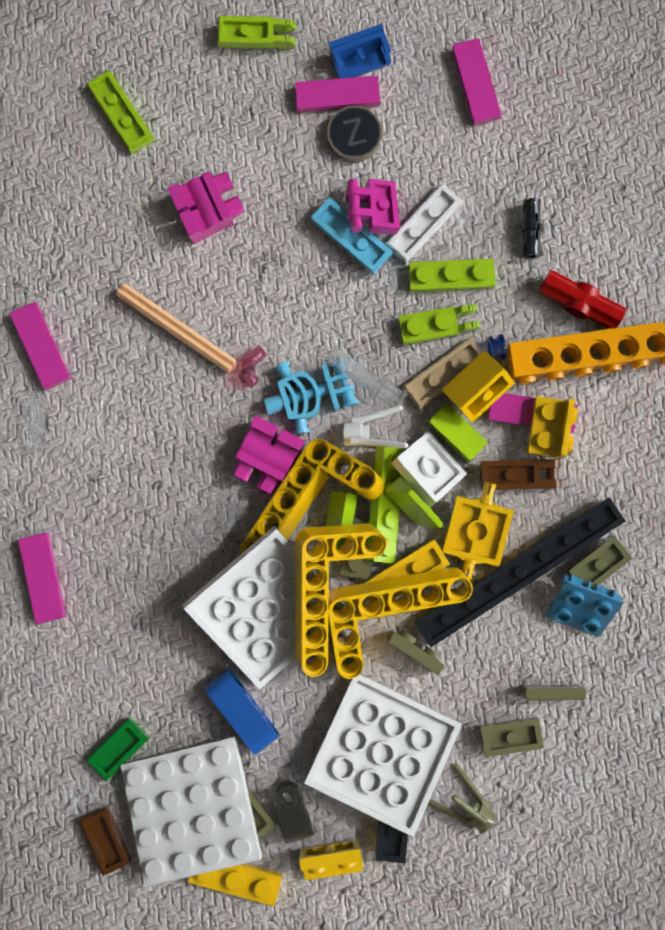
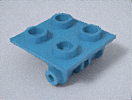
[544,574,624,637]

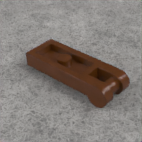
[480,459,562,491]

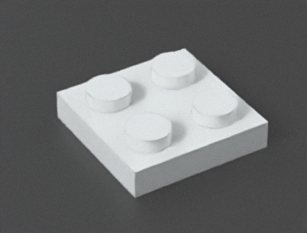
[391,431,467,507]

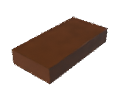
[79,805,132,876]

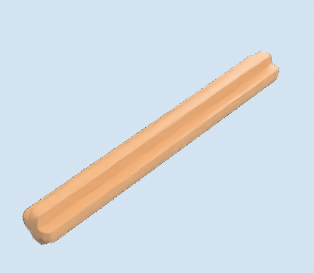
[116,284,237,373]

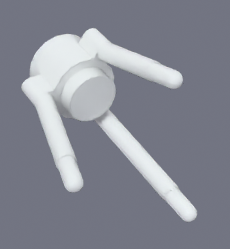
[344,405,408,448]

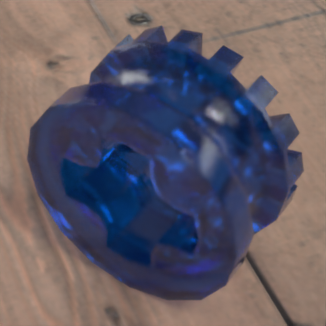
[487,334,507,360]

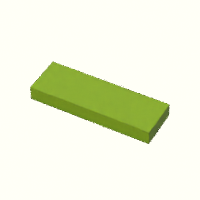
[86,70,155,155]

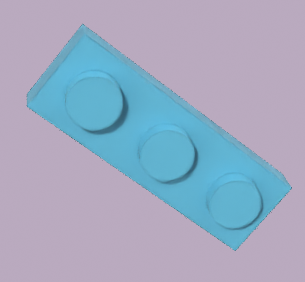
[311,197,393,275]

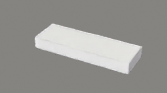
[385,183,463,264]

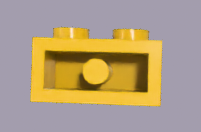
[442,350,515,422]

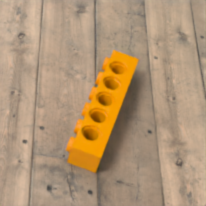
[505,321,665,385]

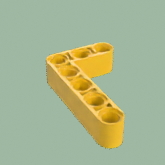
[240,438,384,554]
[295,524,387,677]
[328,568,473,679]

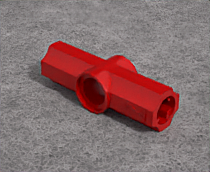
[538,269,627,329]

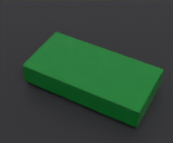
[86,717,150,781]

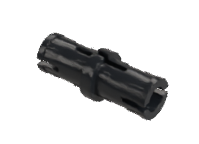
[521,198,543,259]

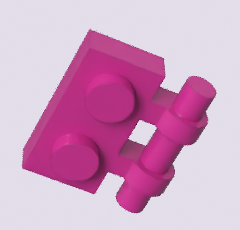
[345,179,400,235]

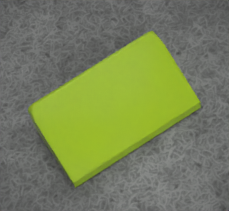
[427,403,488,463]
[385,477,443,528]
[325,491,358,548]

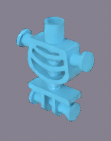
[264,359,359,435]

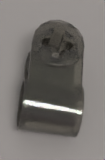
[274,780,314,844]

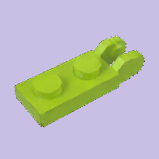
[217,16,296,50]
[398,304,481,346]

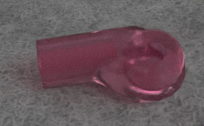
[238,345,268,388]

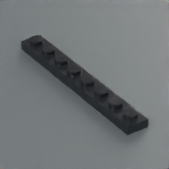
[414,497,626,648]

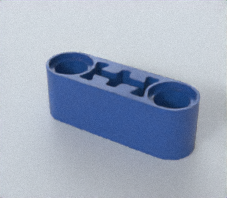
[204,668,280,755]

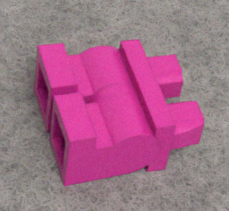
[167,171,245,244]
[233,415,305,495]

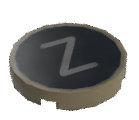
[327,105,382,162]

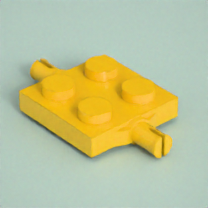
[442,481,514,580]

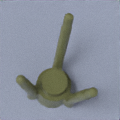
[428,764,496,833]

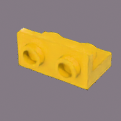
[526,396,578,459]
[299,839,363,880]

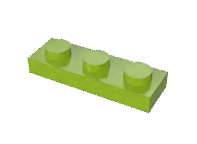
[408,258,495,293]

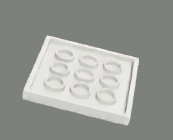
[182,526,344,690]
[304,675,462,837]
[121,736,262,887]

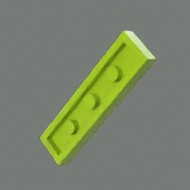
[366,446,405,564]

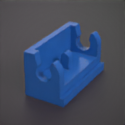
[329,23,391,79]

